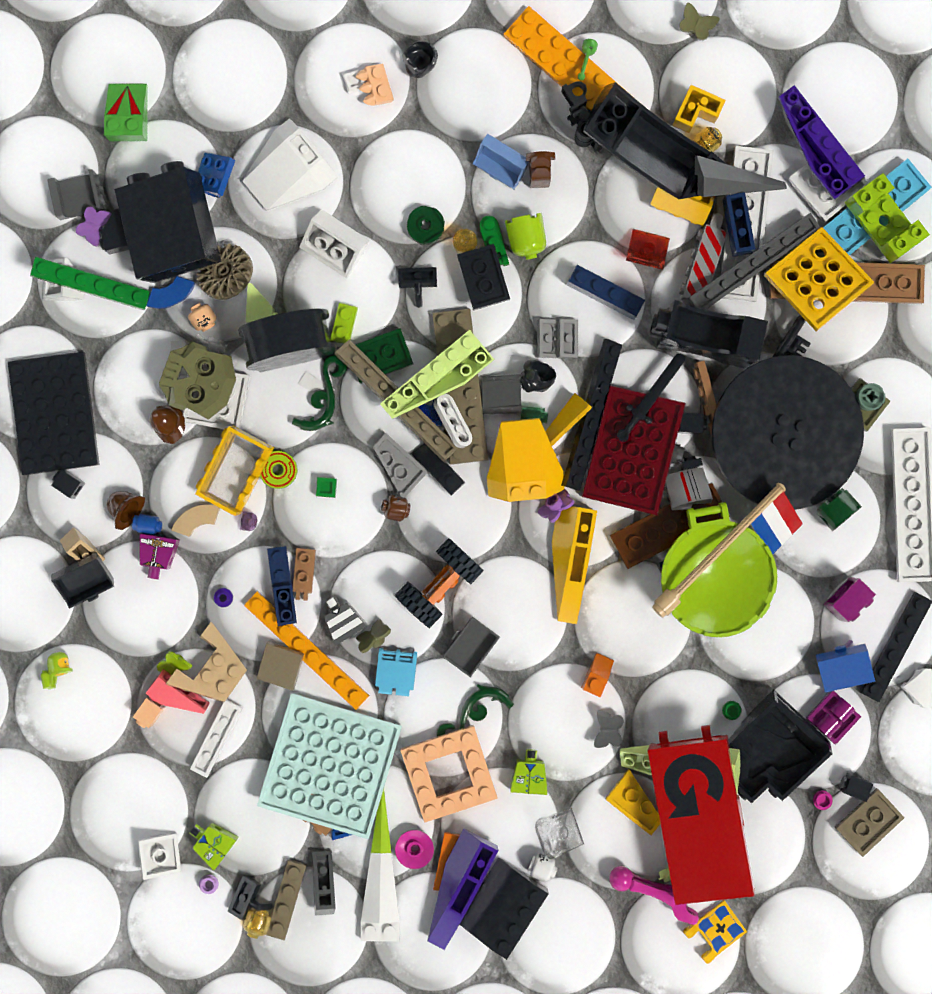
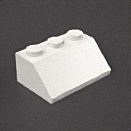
[299,209,370,278]

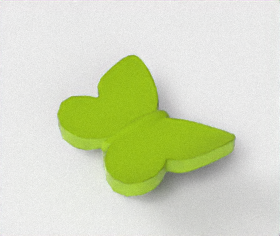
[157,651,192,675]

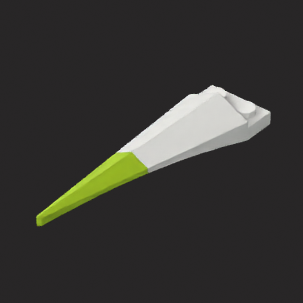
[361,789,400,942]

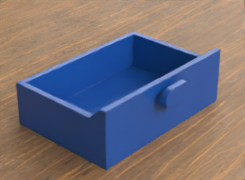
[816,644,875,693]

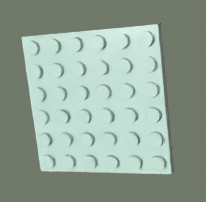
[257,693,402,839]

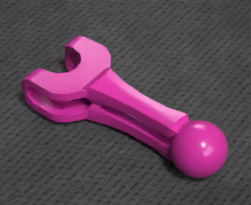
[609,866,699,925]

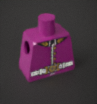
[140,534,180,580]

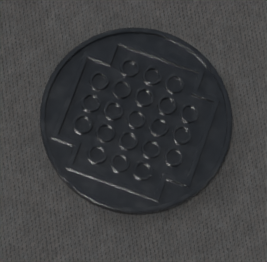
[712,355,864,510]

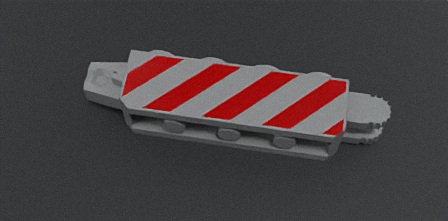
[679,213,727,306]

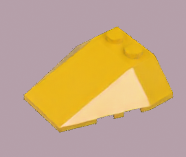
[487,418,565,502]

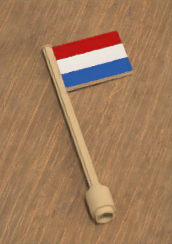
[652,483,803,618]

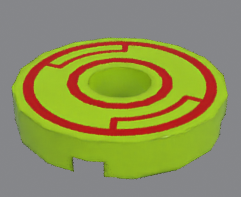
[260,451,298,489]

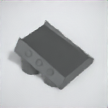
[482,374,521,414]

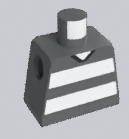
[324,597,368,646]

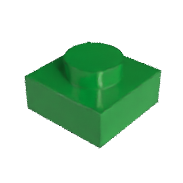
[316,477,337,498]

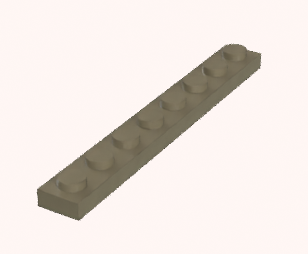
[335,340,458,462]

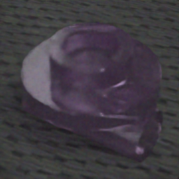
[240,511,258,531]

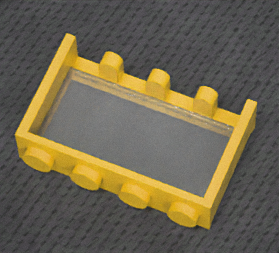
[195,425,274,516]

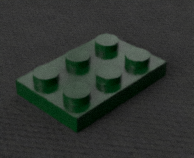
[355,328,414,384]

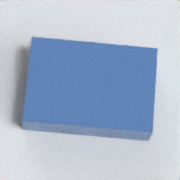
[473,134,530,190]

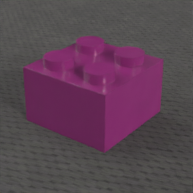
[823,577,876,622]

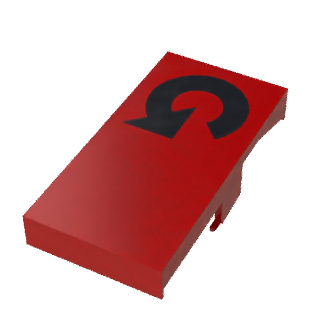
[648,725,755,905]

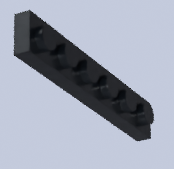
[860,592,932,702]

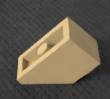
[60,527,105,561]

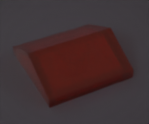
[626,229,670,270]

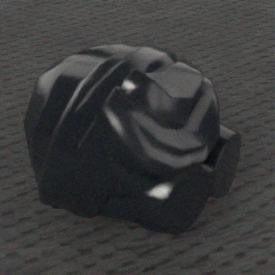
[402,41,438,78]
[520,360,556,392]

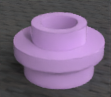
[199,874,219,894]

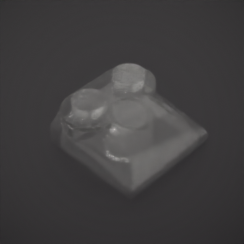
[535,807,584,859]

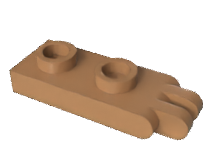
[293,548,316,601]

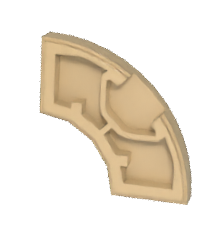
[171,505,220,537]

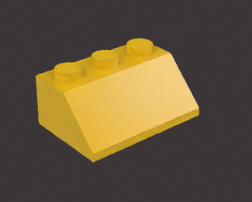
[650,187,715,226]

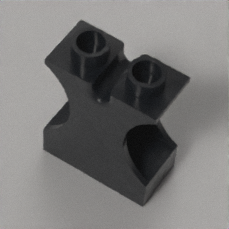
[649,300,768,369]

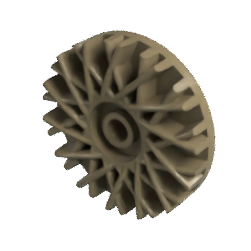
[196,243,253,300]

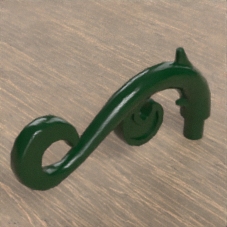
[292,355,347,431]
[436,684,514,737]

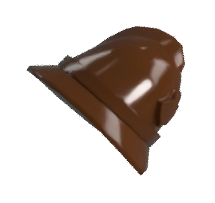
[149,404,185,444]
[106,491,145,530]

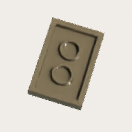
[835,788,905,857]

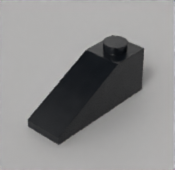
[412,443,465,496]

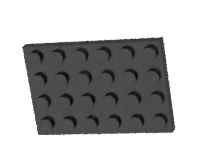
[8,352,100,475]

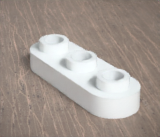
[434,394,472,448]

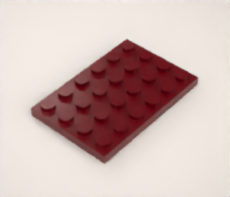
[582,386,686,516]

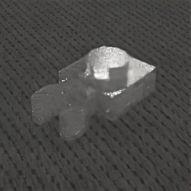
[195,334,228,355]

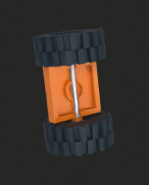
[394,538,484,629]

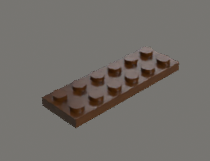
[609,482,730,569]

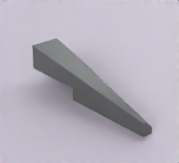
[695,156,787,197]

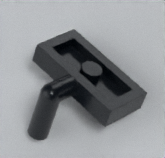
[398,267,437,308]
[228,876,273,920]

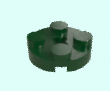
[407,206,445,245]

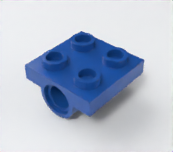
[198,153,236,198]

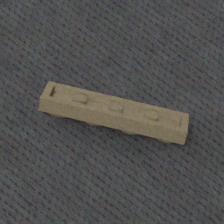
[266,859,307,941]

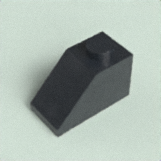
[99,208,129,255]

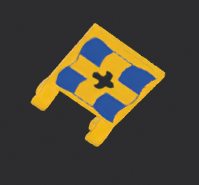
[683,900,747,964]

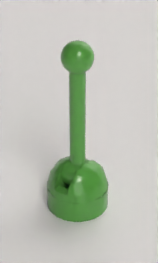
[578,39,598,80]

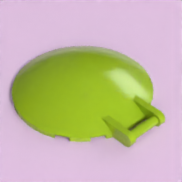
[661,502,777,637]

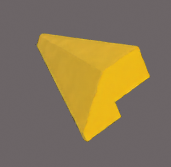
[546,393,592,446]

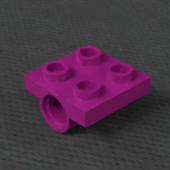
[806,691,861,745]

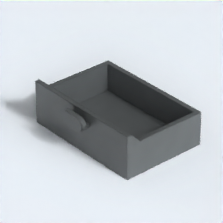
[443,616,500,678]

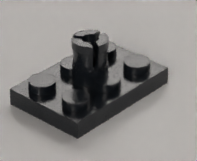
[457,244,510,311]

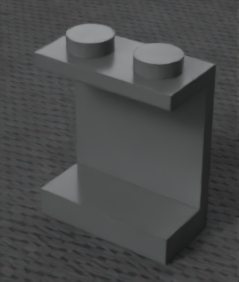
[47,169,106,220]

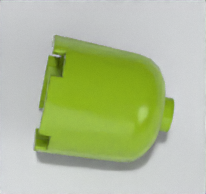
[505,213,546,260]

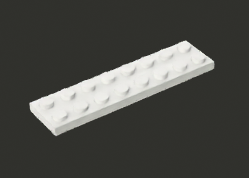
[720,146,774,302]
[891,428,932,582]

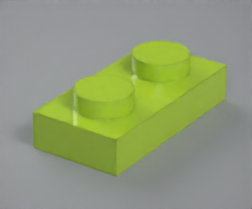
[330,303,358,344]

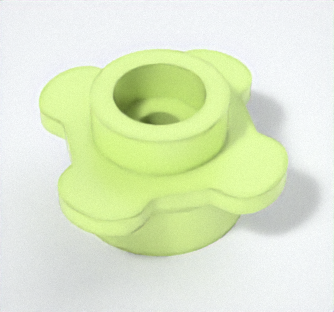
[658,868,671,883]

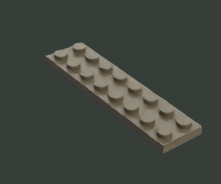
[432,309,488,465]

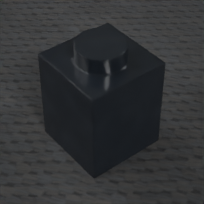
[679,413,707,434]
[51,470,85,499]
[840,773,873,802]

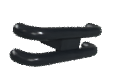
[772,315,811,357]

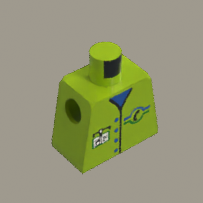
[510,749,547,795]
[190,823,239,870]

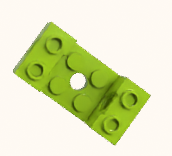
[844,173,930,263]

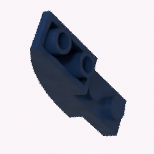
[267,546,297,626]

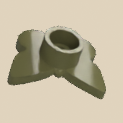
[679,3,720,41]
[356,619,391,653]

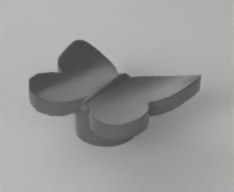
[594,710,624,748]

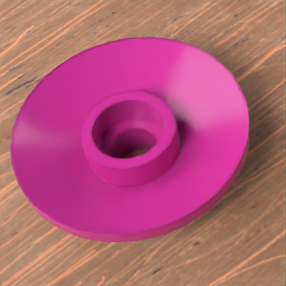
[395,830,434,869]

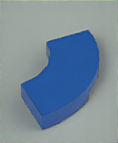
[146,276,196,309]

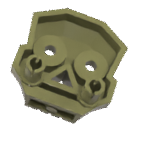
[159,342,236,420]

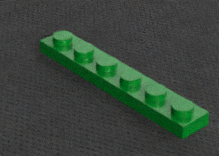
[30,257,150,310]

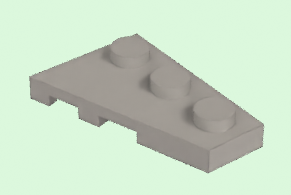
[373,433,428,498]

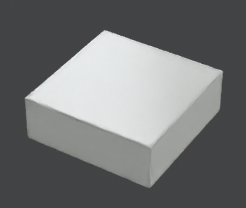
[343,69,365,94]

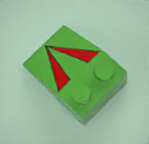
[104,84,148,141]

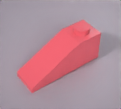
[146,669,210,714]

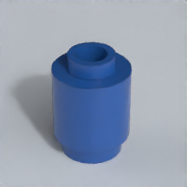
[132,514,162,536]

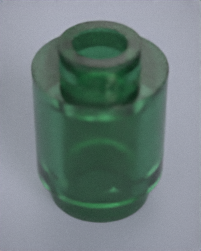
[520,406,549,425]

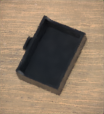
[51,552,114,609]

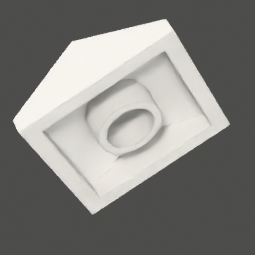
[138,833,181,880]

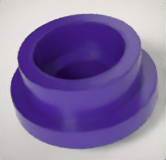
[214,588,233,607]

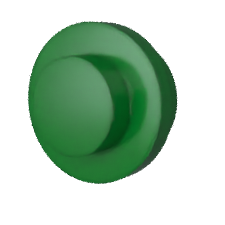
[722,701,742,720]

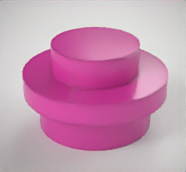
[813,790,833,810]

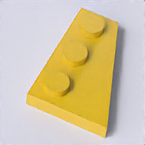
[605,769,661,836]

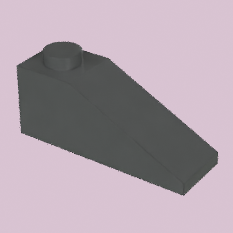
[312,851,336,916]

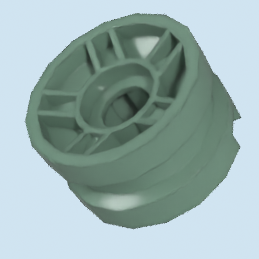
[855,383,886,411]

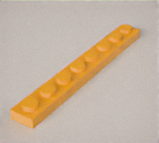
[244,591,370,710]

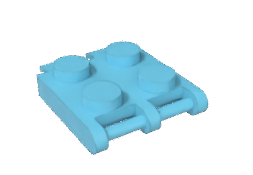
[375,648,418,696]

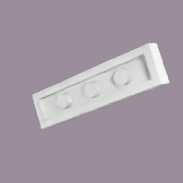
[190,699,243,778]

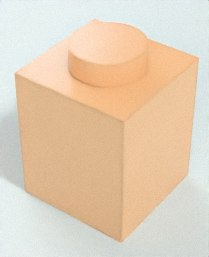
[133,697,165,728]

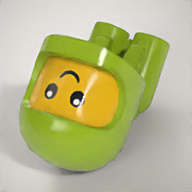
[41,652,73,689]

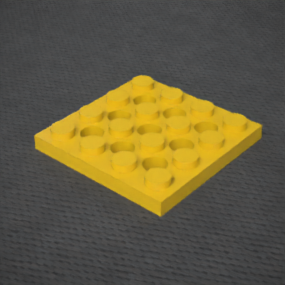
[764,227,874,332]

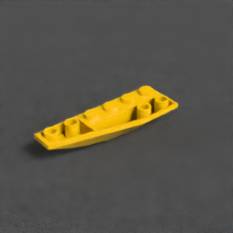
[551,506,597,624]

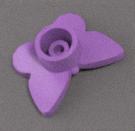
[76,207,112,247]
[538,489,574,523]

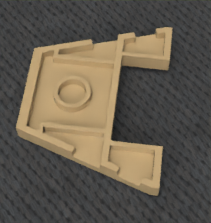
[166,622,247,702]

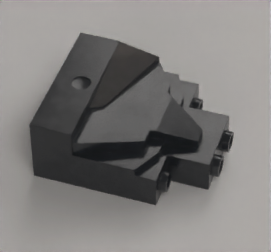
[728,689,833,803]

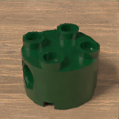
[817,488,862,532]

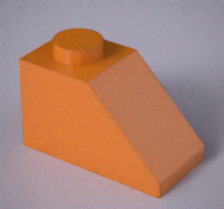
[581,653,614,698]

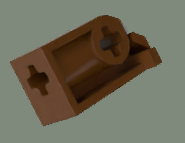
[526,151,555,188]

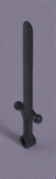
[617,353,685,442]

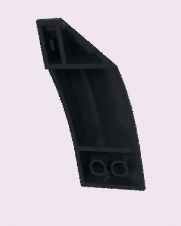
[583,82,728,199]

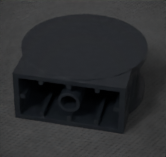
[238,308,337,372]

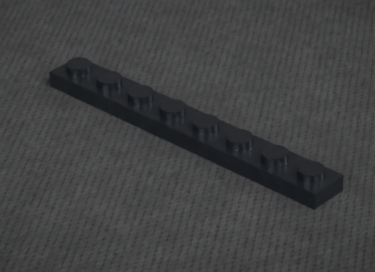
[561,339,622,491]

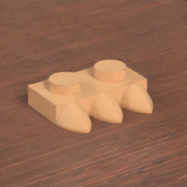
[355,64,394,106]

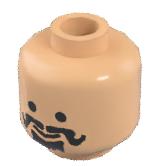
[188,302,217,332]

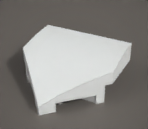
[901,668,932,708]

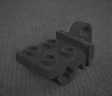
[561,81,602,153]

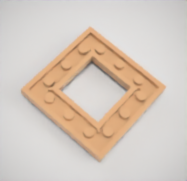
[400,725,498,823]

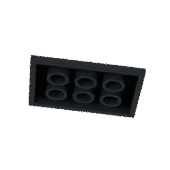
[459,858,549,960]

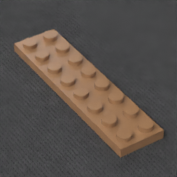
[769,260,925,304]

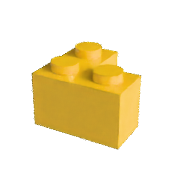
[672,85,726,133]

